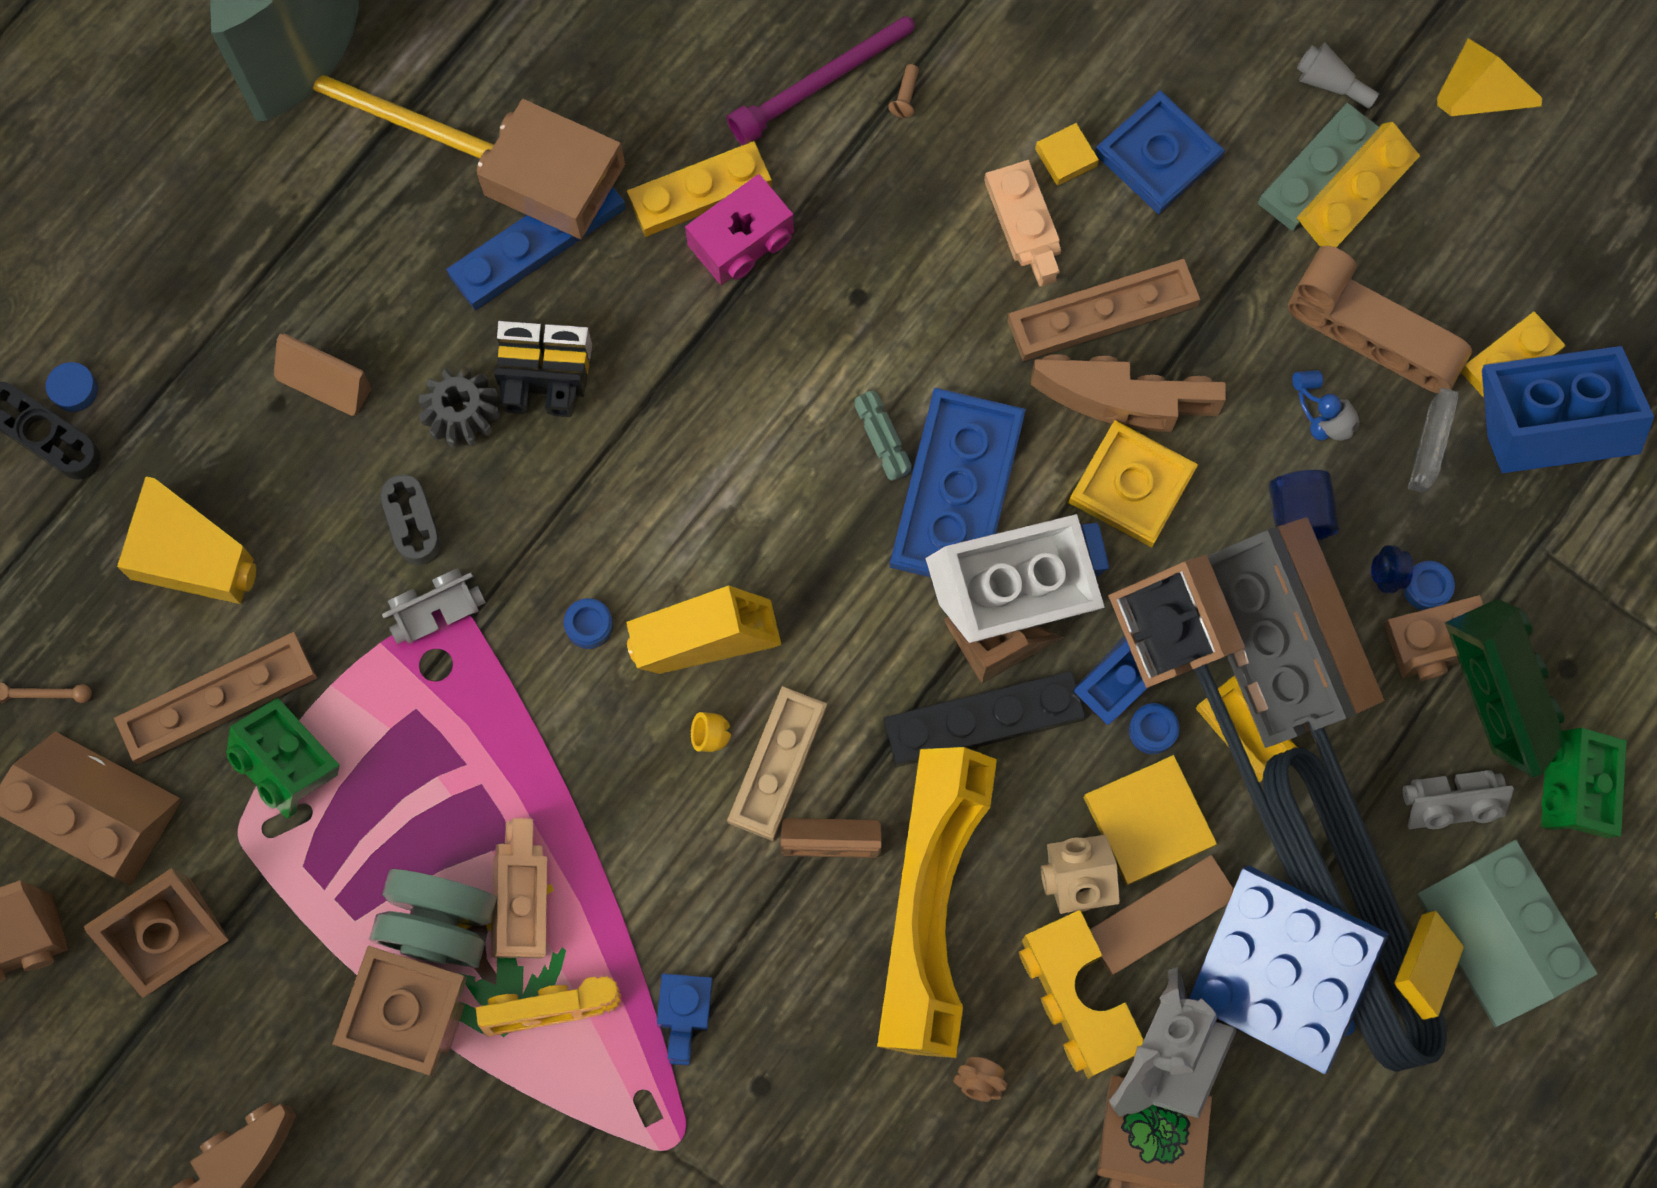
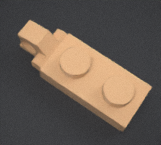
[984,160,1061,287]
[492,818,547,959]

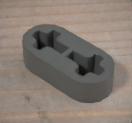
[380,475,441,565]

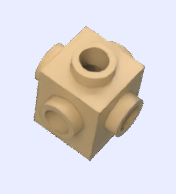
[1041,834,1119,914]

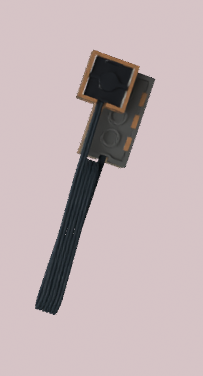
[1108,517,1447,1072]

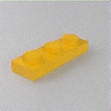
[1296,122,1420,247]
[627,141,772,237]

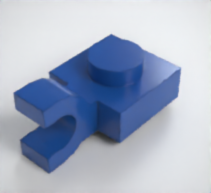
[657,974,713,1066]

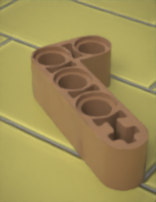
[1287,246,1472,394]

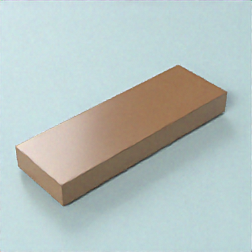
[1090,855,1234,977]

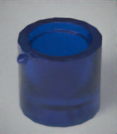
[1268,470,1340,541]

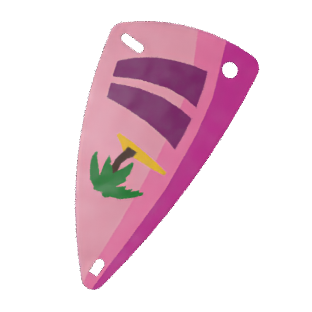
[238,609,686,1151]

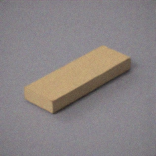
[727,686,827,841]

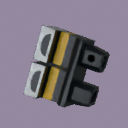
[494,321,592,417]

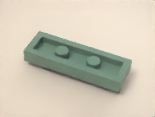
[1258,103,1379,232]

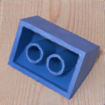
[1482,346,1654,473]

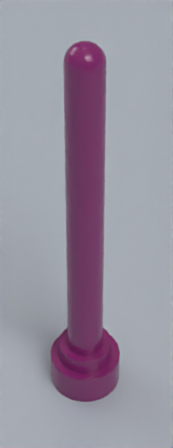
[726,16,915,145]

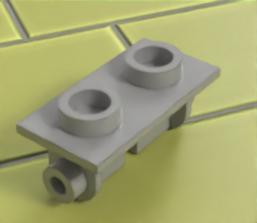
[382,568,486,645]
[1403,770,1514,829]

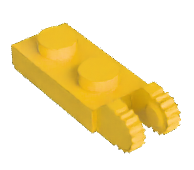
[476,975,622,1037]

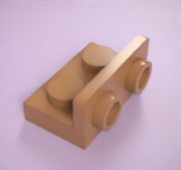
[1384,595,1483,681]

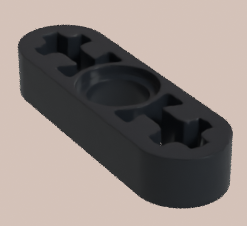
[0,382,101,480]

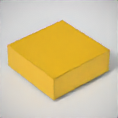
[1035,123,1099,186]

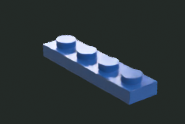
[446,187,626,311]

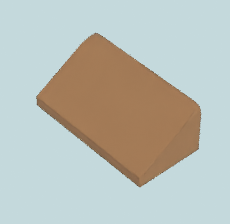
[274,333,372,416]
[781,818,881,858]

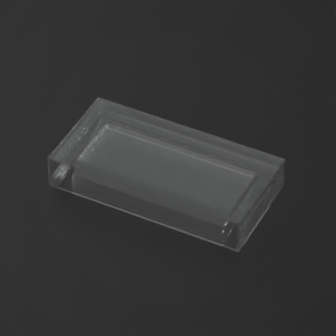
[1408,387,1459,493]

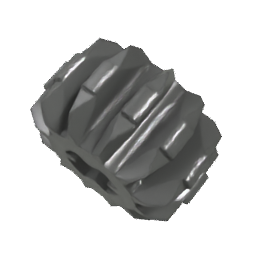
[418,366,500,449]

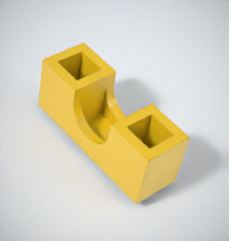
[1019,910,1144,1079]

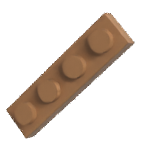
[1007,259,1201,362]
[114,632,317,765]

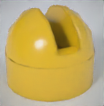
[691,712,731,752]

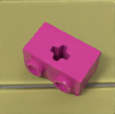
[685,174,794,285]

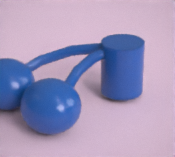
[1292,370,1341,441]

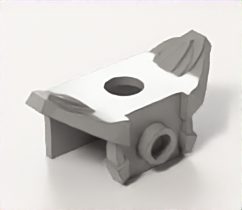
[1109,967,1236,1118]

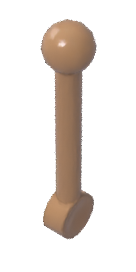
[0,683,92,703]

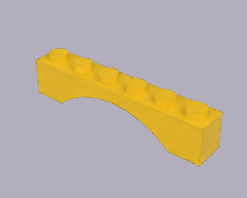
[877,747,997,1058]

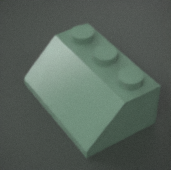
[1416,840,1597,1028]

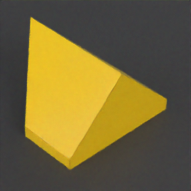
[1437,38,1542,116]

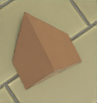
[944,617,1064,684]

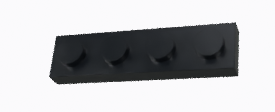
[883,671,1085,768]

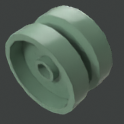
[369,869,497,968]

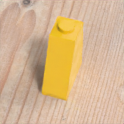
[117,477,256,604]
[626,585,781,674]

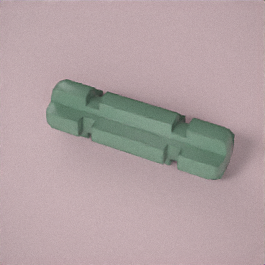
[855,391,911,480]

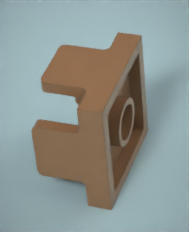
[333,945,467,1076]

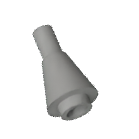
[1296,42,1379,109]

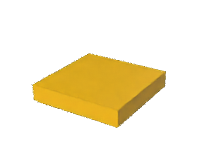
[1068,420,1198,548]
[1083,755,1217,886]

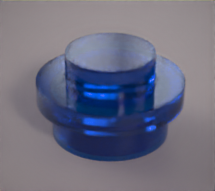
[1371,545,1414,593]

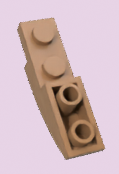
[1031,354,1226,433]
[172,1102,296,1188]

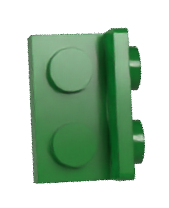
[226,698,340,819]
[1541,728,1627,838]

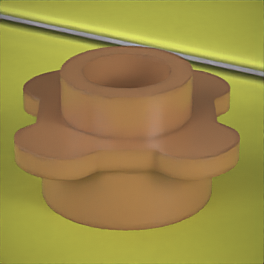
[953,1057,1007,1102]

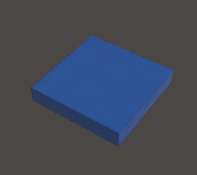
[1095,90,1225,215]

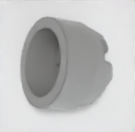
[1318,399,1360,441]

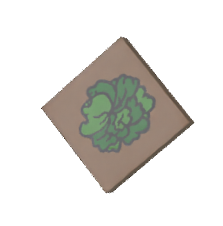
[1097,1075,1212,1188]

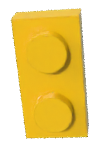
[1461,311,1566,398]

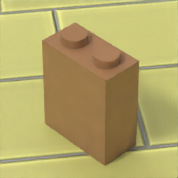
[477,99,625,240]

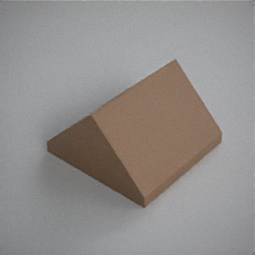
[84,868,229,998]

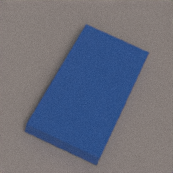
[889,388,1026,577]

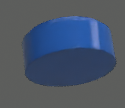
[46,362,98,412]
[1403,561,1455,610]
[564,598,613,649]
[1129,703,1179,754]

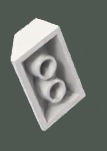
[926,514,1105,643]

